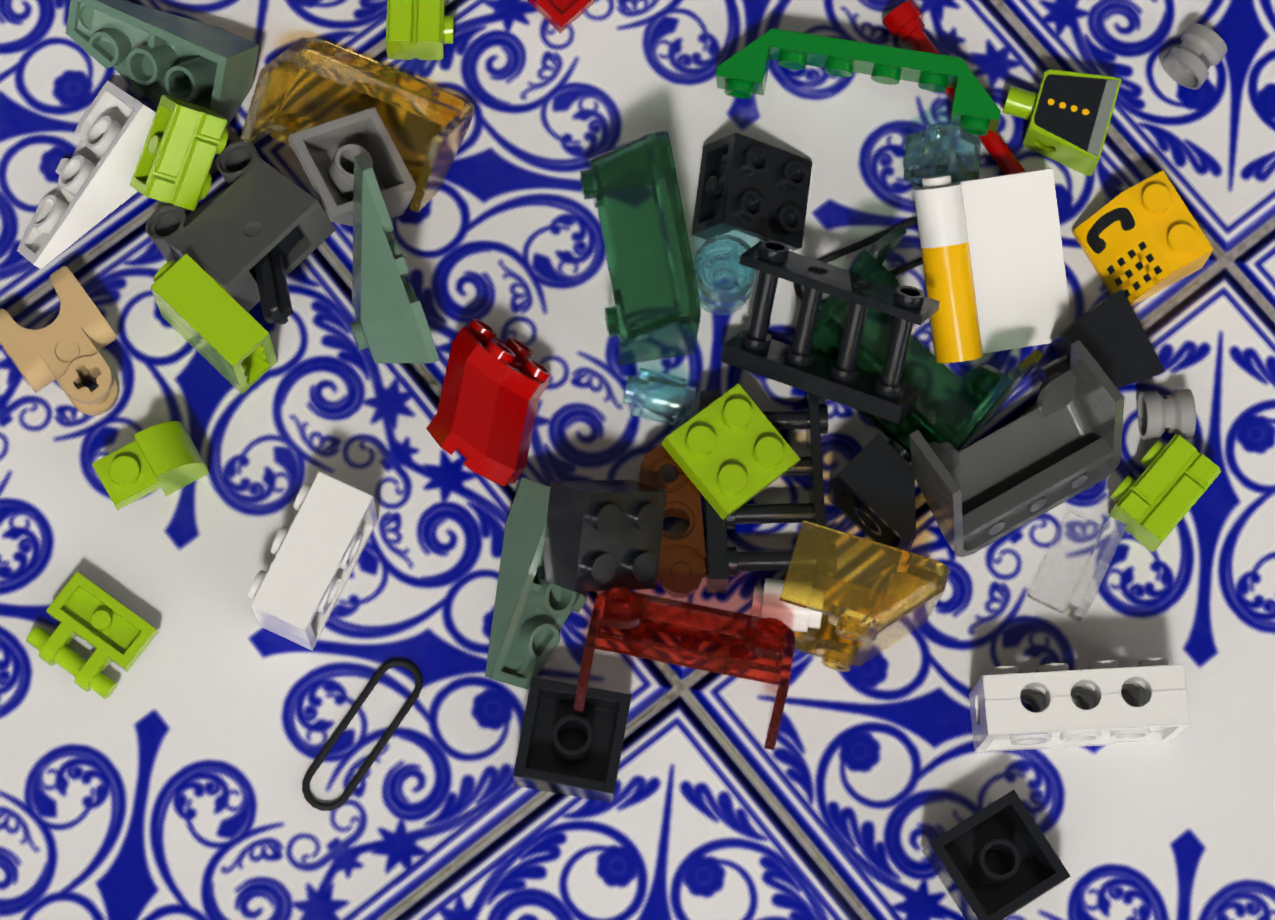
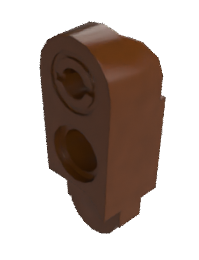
[639,446,706,598]

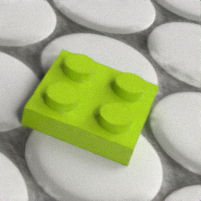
[661,383,801,520]

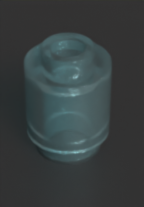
[622,368,696,426]

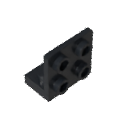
[692,133,812,251]

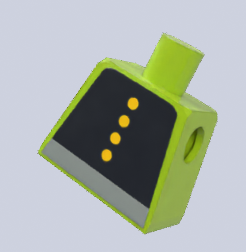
[1002,69,1122,177]

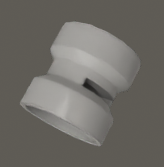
[1162,23,1228,90]
[1137,389,1196,440]

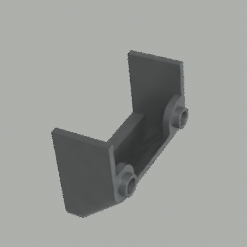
[909,340,1124,557]

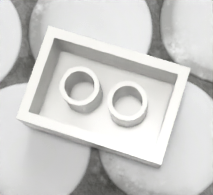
[248,472,378,651]

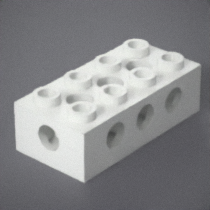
[969,657,1191,753]

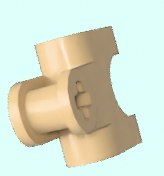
[0,266,119,416]

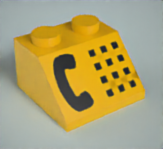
[1072,170,1214,306]

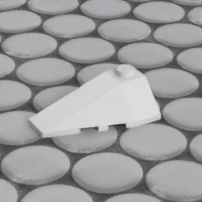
[17,80,156,269]

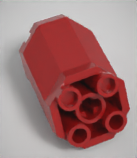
[426,318,552,487]

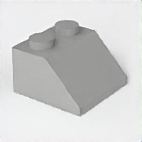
[288,107,418,227]

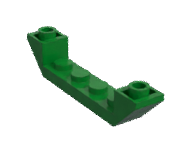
[716,28,1001,136]

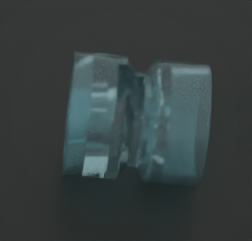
[691,235,756,315]

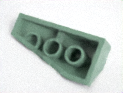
[66,0,259,128]
[349,153,440,363]
[485,477,587,690]

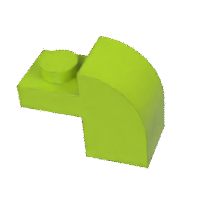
[92,421,209,510]

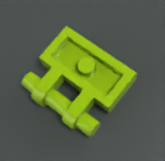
[26,572,158,699]

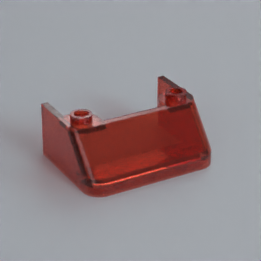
[573,588,796,750]

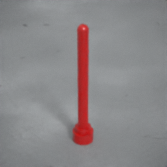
[882,0,1026,175]

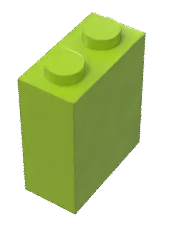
[150,253,277,395]

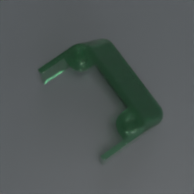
[580,130,701,365]
[812,225,1044,457]

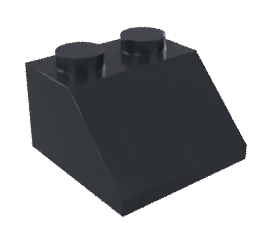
[828,434,916,566]

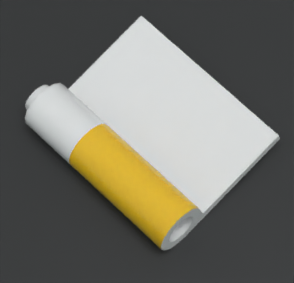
[914,168,1072,363]

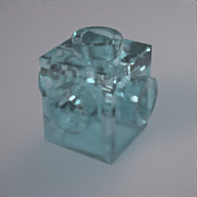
[903,124,981,188]

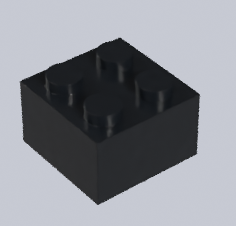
[541,480,667,592]
[513,677,631,803]
[922,790,1070,920]

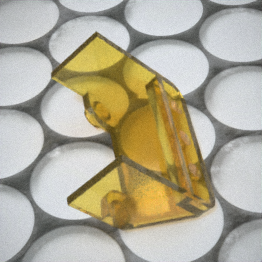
[240,37,475,212]
[765,520,950,672]

